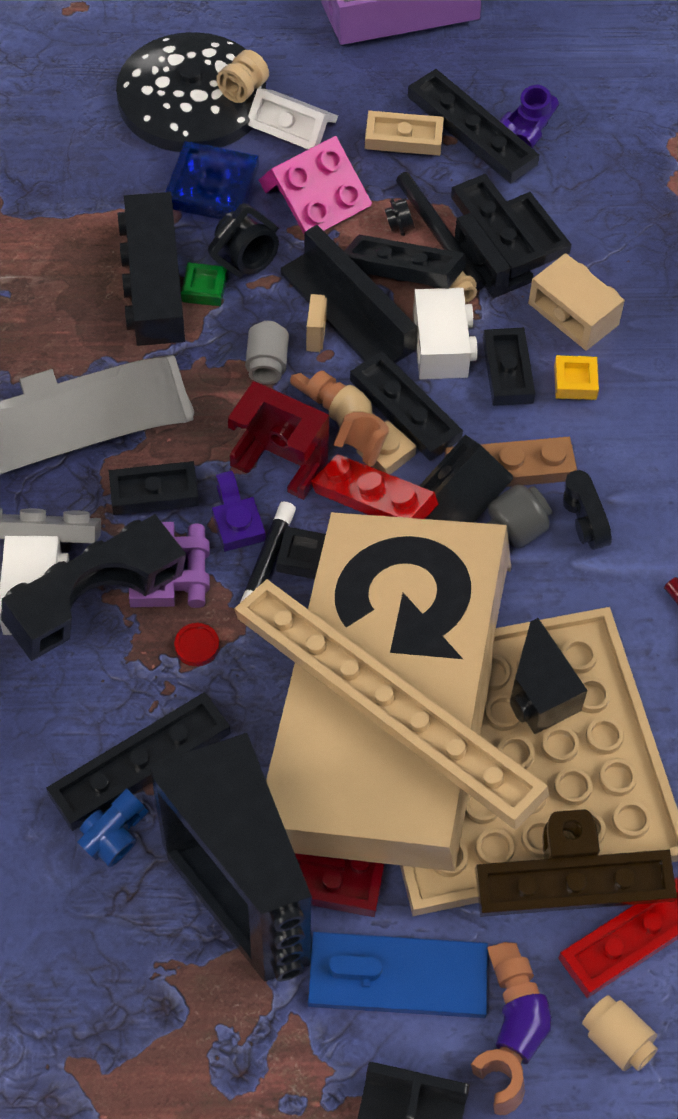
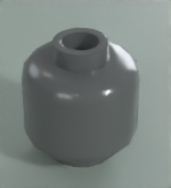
[486,484,552,548]

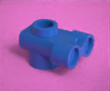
[77,788,149,867]

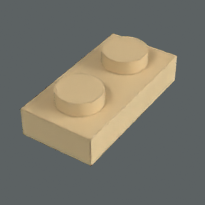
[365,110,444,156]

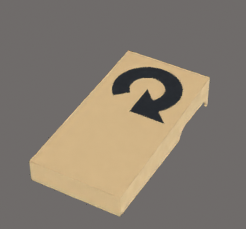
[266,512,511,871]

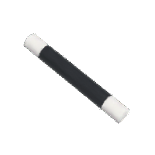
[240,501,296,603]

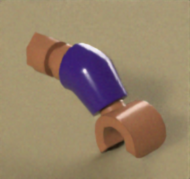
[471,942,552,1115]

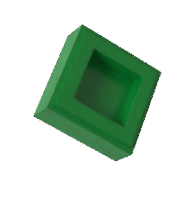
[181,262,227,307]

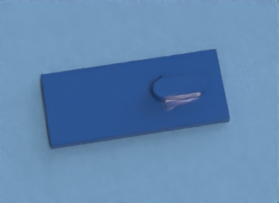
[308,932,488,1018]

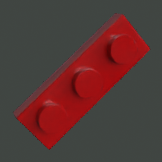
[311,454,438,519]
[558,877,678,999]

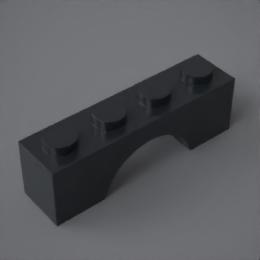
[1,514,186,661]

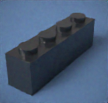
[117,192,185,346]

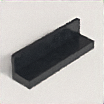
[281,225,417,363]

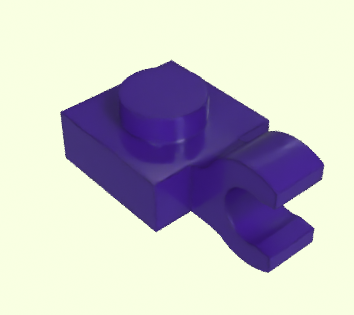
[212,470,266,552]

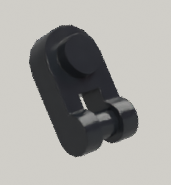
[563,470,612,550]

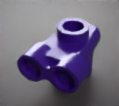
[500,85,559,148]

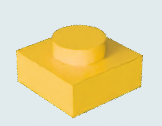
[554,355,599,400]

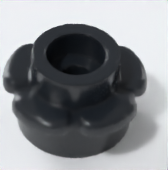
[384,198,415,236]

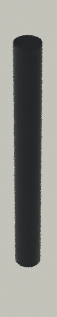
[396,172,486,291]

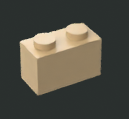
[528,253,625,351]

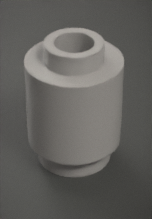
[245,321,289,384]

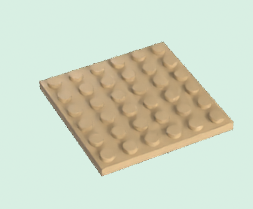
[400,607,678,916]

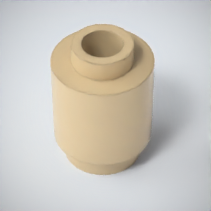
[582,995,658,1071]

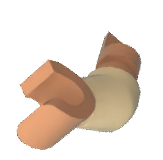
[290,370,389,467]

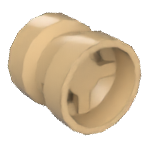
[217,50,269,103]

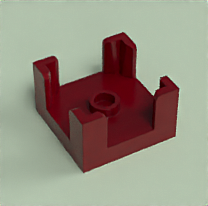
[228,380,329,500]

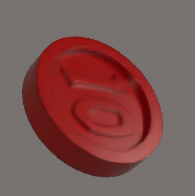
[174,623,219,666]

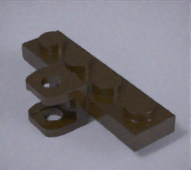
[475,809,677,917]

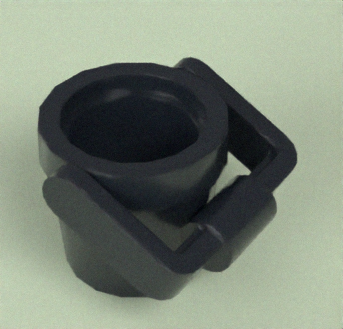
[208,203,279,279]

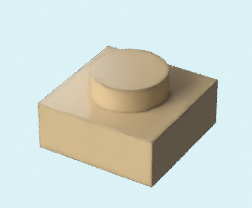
[357,420,417,475]

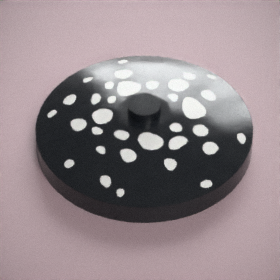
[116,32,266,153]

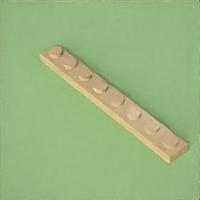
[234,579,549,830]

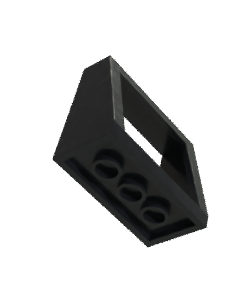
[150,733,312,982]

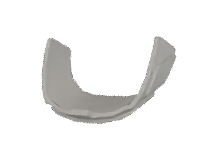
[0,355,194,475]

